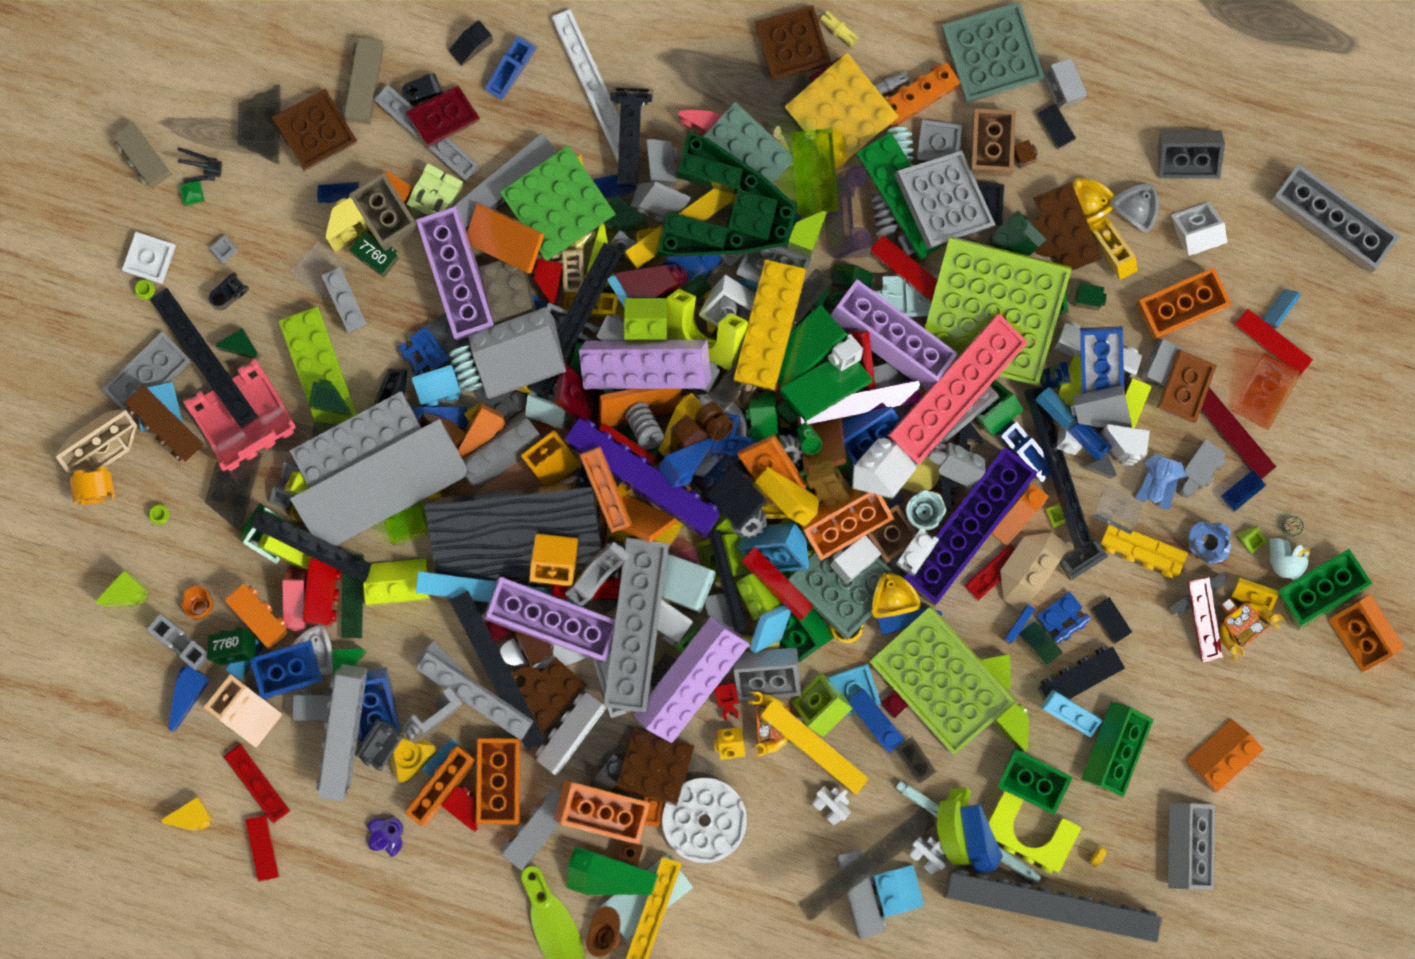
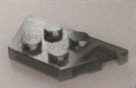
[237,85,281,164]
[205,453,262,532]

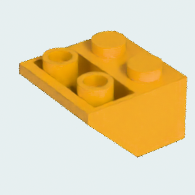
[521,430,581,486]
[530,533,578,586]

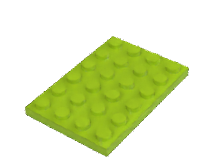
[869,606,1016,756]

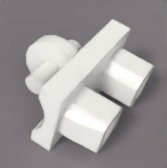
[812,785,851,825]
[909,835,948,874]

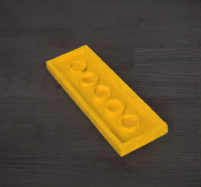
[734,260,806,391]

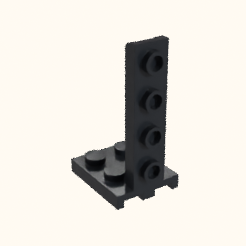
[610,87,653,185]

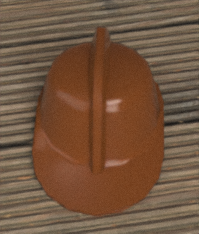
[586,906,621,957]

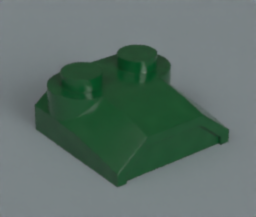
[989,210,1048,256]

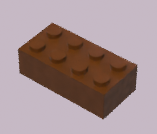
[125,384,204,462]

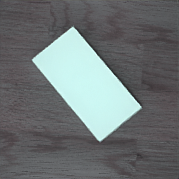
[601,854,693,940]

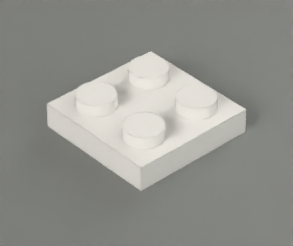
[122,232,176,285]

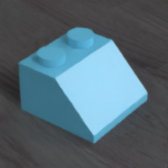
[412,365,462,407]
[873,865,924,917]

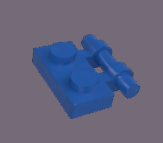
[398,326,451,375]
[1036,591,1091,644]

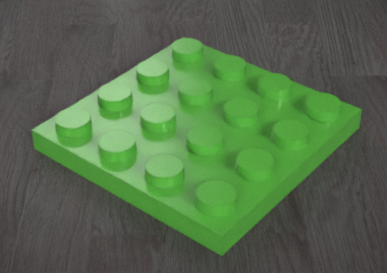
[500,145,616,261]

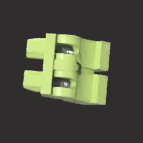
[407,163,463,219]

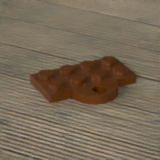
[1032,182,1102,271]
[512,657,587,734]

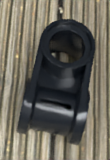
[402,73,443,105]
[209,272,249,311]

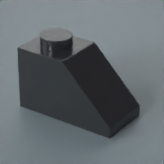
[449,20,493,67]

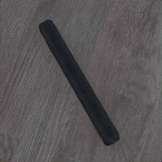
[708,530,746,632]

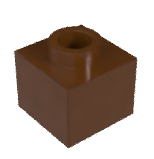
[1014,140,1038,169]
[617,840,643,866]

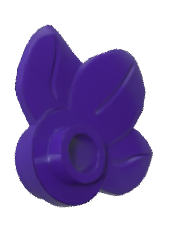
[367,818,404,857]

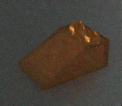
[1232,353,1301,431]

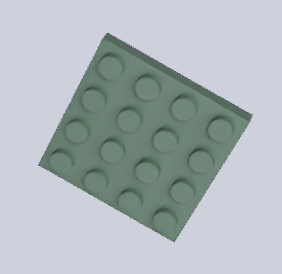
[942,2,1045,103]
[703,102,796,210]
[788,545,895,640]

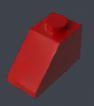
[531,259,563,306]
[441,786,478,833]

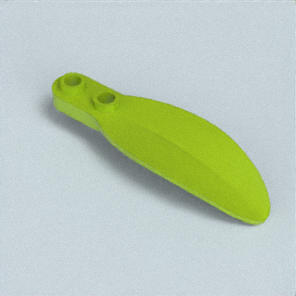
[521,865,585,959]

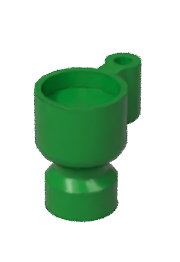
[796,423,822,455]

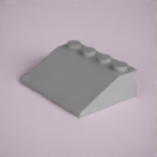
[468,308,566,399]

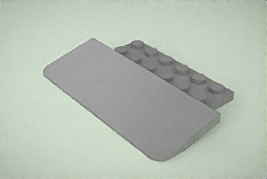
[290,391,467,546]

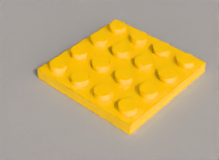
[785,53,900,170]

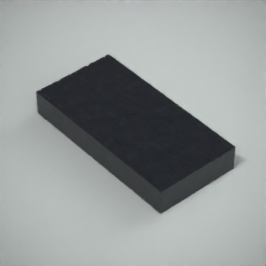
[425,481,604,581]

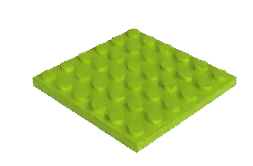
[924,236,1072,386]

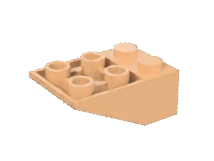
[204,674,283,748]

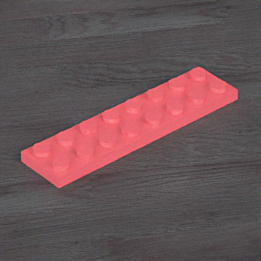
[887,314,1028,464]

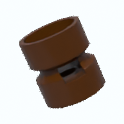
[695,401,734,441]

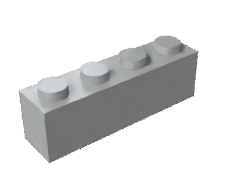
[502,788,561,871]

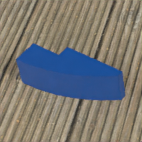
[485,36,538,100]
[996,420,1051,482]

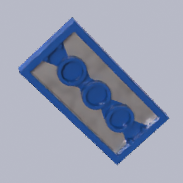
[1080,326,1124,394]

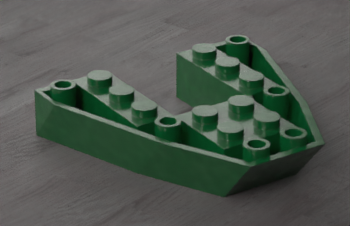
[654,133,798,257]

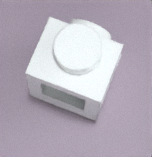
[828,334,863,372]

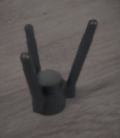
[177,147,222,183]

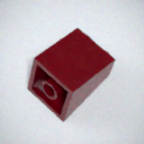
[615,264,690,298]

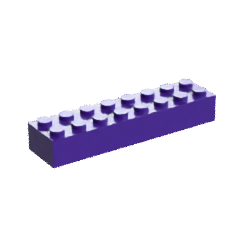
[565,418,720,538]
[904,447,1038,606]

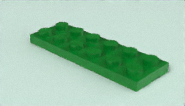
[855,132,947,260]

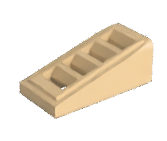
[562,250,585,292]

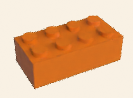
[1135,267,1232,341]
[800,486,894,560]
[476,739,521,824]
[553,780,650,844]

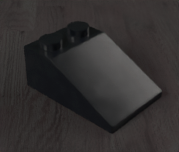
[698,453,768,530]

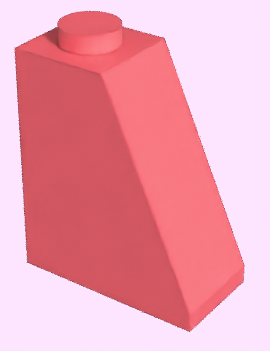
[282,567,308,631]

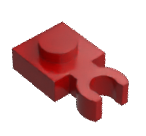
[714,682,739,721]

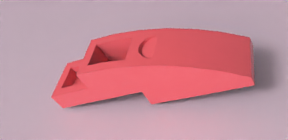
[678,110,723,137]

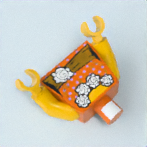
[1220,598,1285,661]
[748,692,803,757]

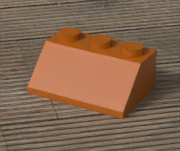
[225,583,288,652]
[1328,594,1404,672]
[1185,719,1264,792]

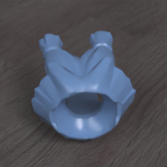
[1135,453,1187,510]
[1188,521,1231,565]

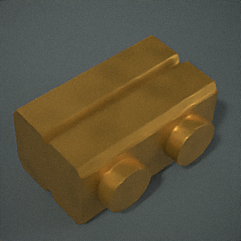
[807,459,850,507]

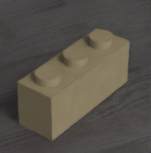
[113,122,172,189]

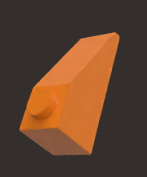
[457,402,505,458]
[991,483,1049,547]

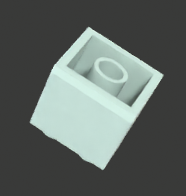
[662,554,716,613]

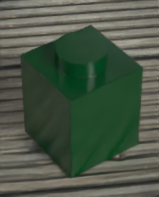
[1074,283,1107,311]

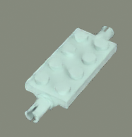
[874,275,939,318]

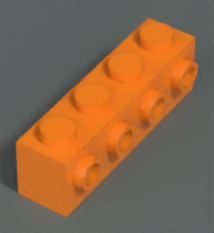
[884,63,961,129]
[405,746,477,827]

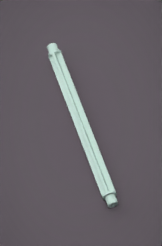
[896,781,1041,884]

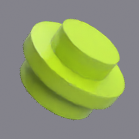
[134,279,155,300]
[148,504,170,525]

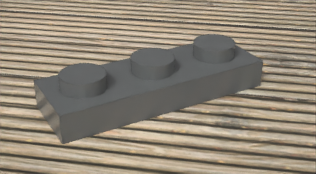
[1167,572,1227,615]

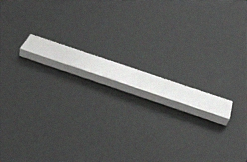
[551,9,620,162]

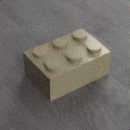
[349,172,419,251]
[480,260,536,325]

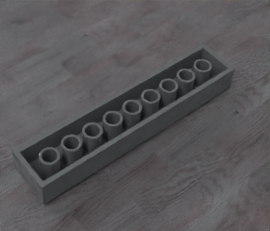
[944,869,1162,942]

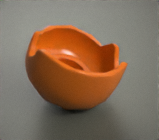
[181,585,214,620]

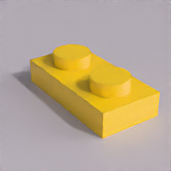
[1231,577,1279,611]

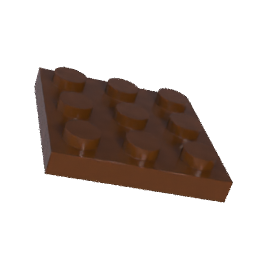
[754,5,831,81]
[272,89,357,172]
[616,728,694,806]

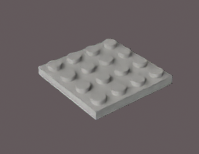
[894,151,995,249]

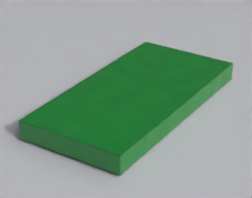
[777,304,848,388]
[780,360,873,422]

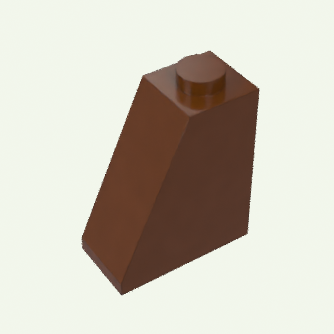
[670,414,710,454]

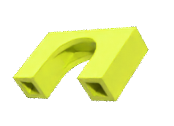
[667,289,748,371]
[1057,354,1152,429]
[257,471,315,569]
[988,790,1081,875]

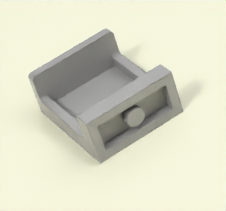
[402,688,462,744]

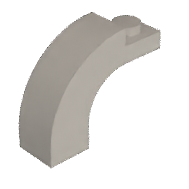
[565,542,630,607]

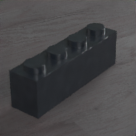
[1038,645,1125,701]

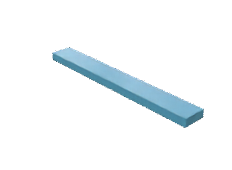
[415,572,584,608]

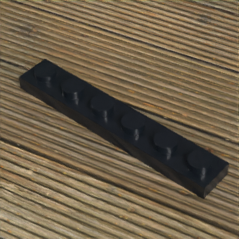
[251,509,371,582]

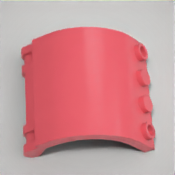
[183,358,296,472]

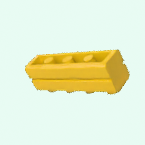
[1099,521,1188,579]

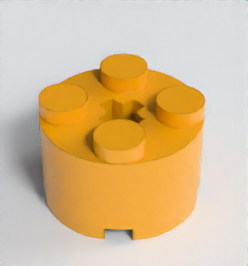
[69,467,115,505]

